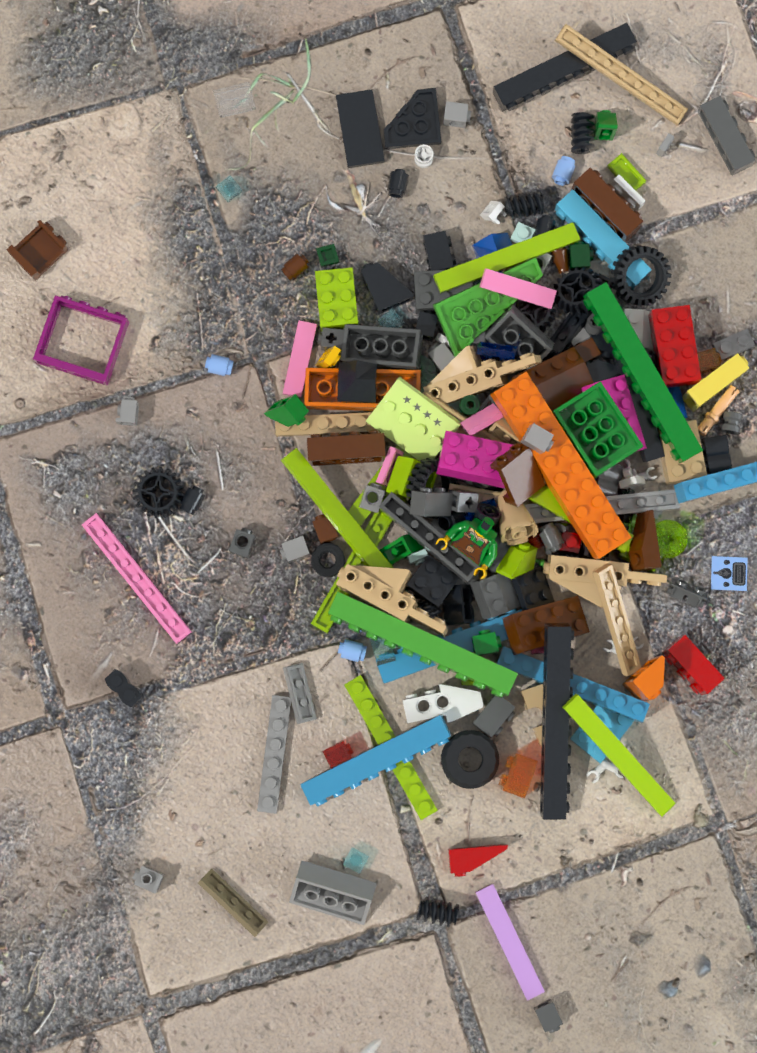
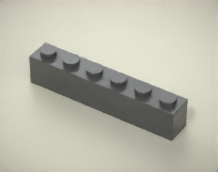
[379,492,481,584]

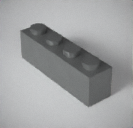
[697,96,755,176]

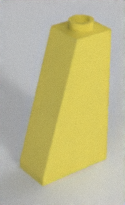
[682,353,749,412]

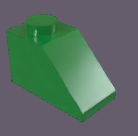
[594,110,618,141]
[264,394,309,427]
[379,534,424,565]

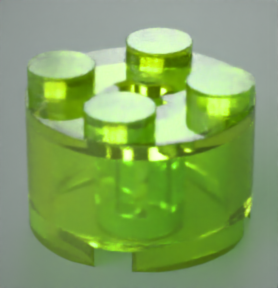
[655,520,688,560]

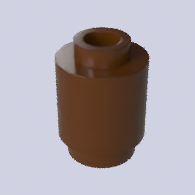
[281,253,309,281]

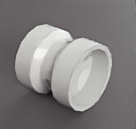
[414,144,433,168]

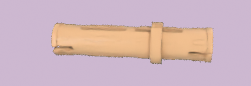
[698,385,740,436]

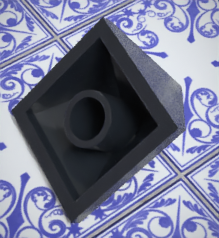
[337,360,377,403]

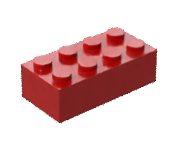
[648,305,701,388]

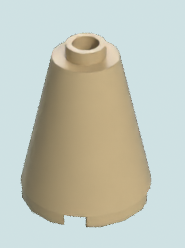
[498,490,539,545]

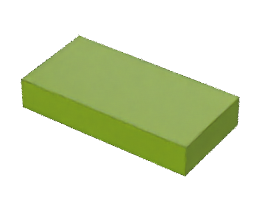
[607,153,646,191]

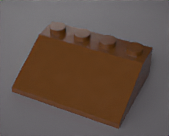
[511,347,594,411]

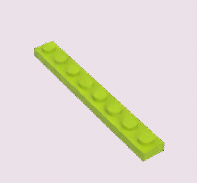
[344,675,438,820]

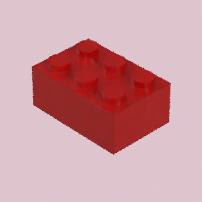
[662,635,725,695]

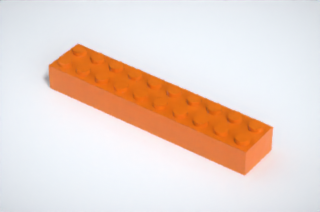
[490,372,631,559]

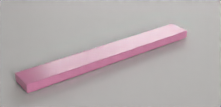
[82,513,192,644]

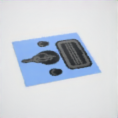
[711,556,748,591]

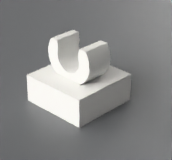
[480,201,506,224]
[619,468,646,489]

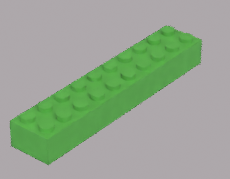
[328,592,518,698]

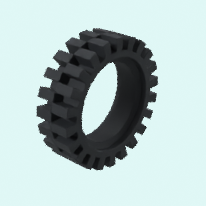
[610,245,672,306]
[406,458,460,519]

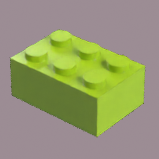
[315,267,358,332]

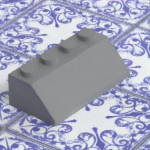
[289,860,377,925]

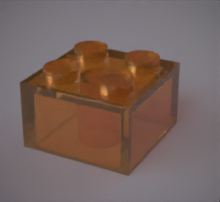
[498,753,538,798]

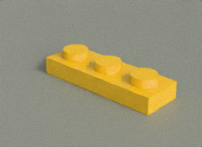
[315,346,341,368]

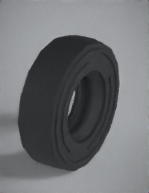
[311,543,345,577]

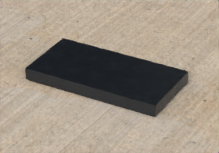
[336,89,385,168]

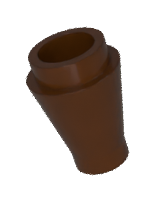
[549,247,569,274]

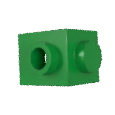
[471,629,501,655]

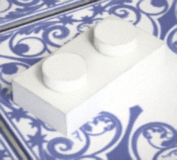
[611,175,645,211]

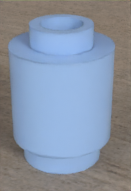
[552,156,575,186]
[205,354,234,376]
[338,639,367,662]

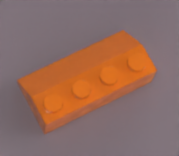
[622,655,665,701]

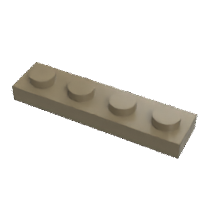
[198,868,268,937]

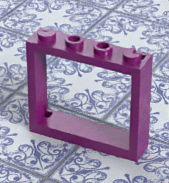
[33,295,129,386]

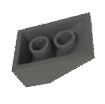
[470,573,521,619]

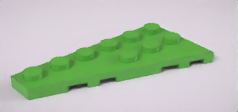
[433,258,543,357]

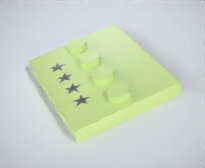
[366,377,461,461]

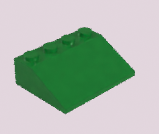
[552,381,643,479]

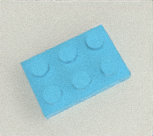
[570,705,635,763]

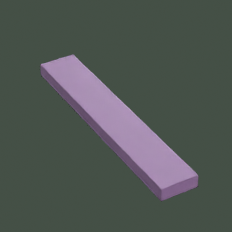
[475,884,545,1001]

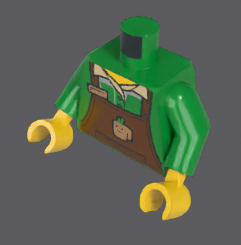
[436,517,497,579]

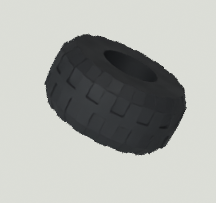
[441,730,499,789]

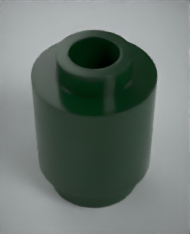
[459,395,480,415]

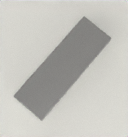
[283,663,317,724]

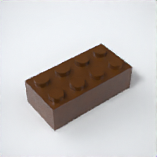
[571,167,643,243]
[307,430,385,466]
[502,595,590,655]

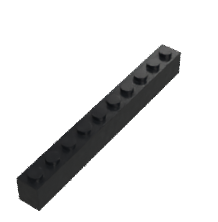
[540,623,574,820]

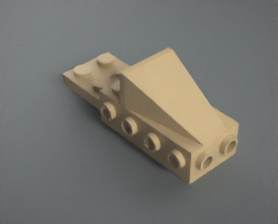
[423,346,542,404]
[543,554,667,608]
[336,564,448,638]

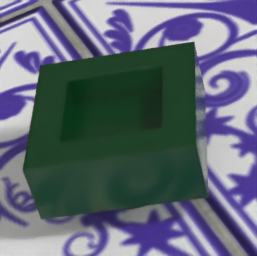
[316,244,339,268]

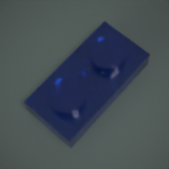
[476,341,518,361]

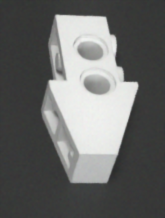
[402,684,484,723]

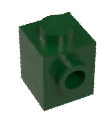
[568,242,593,271]

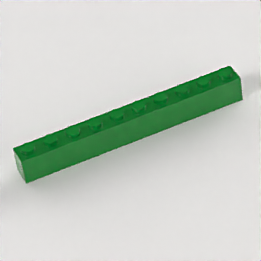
[583,282,703,463]

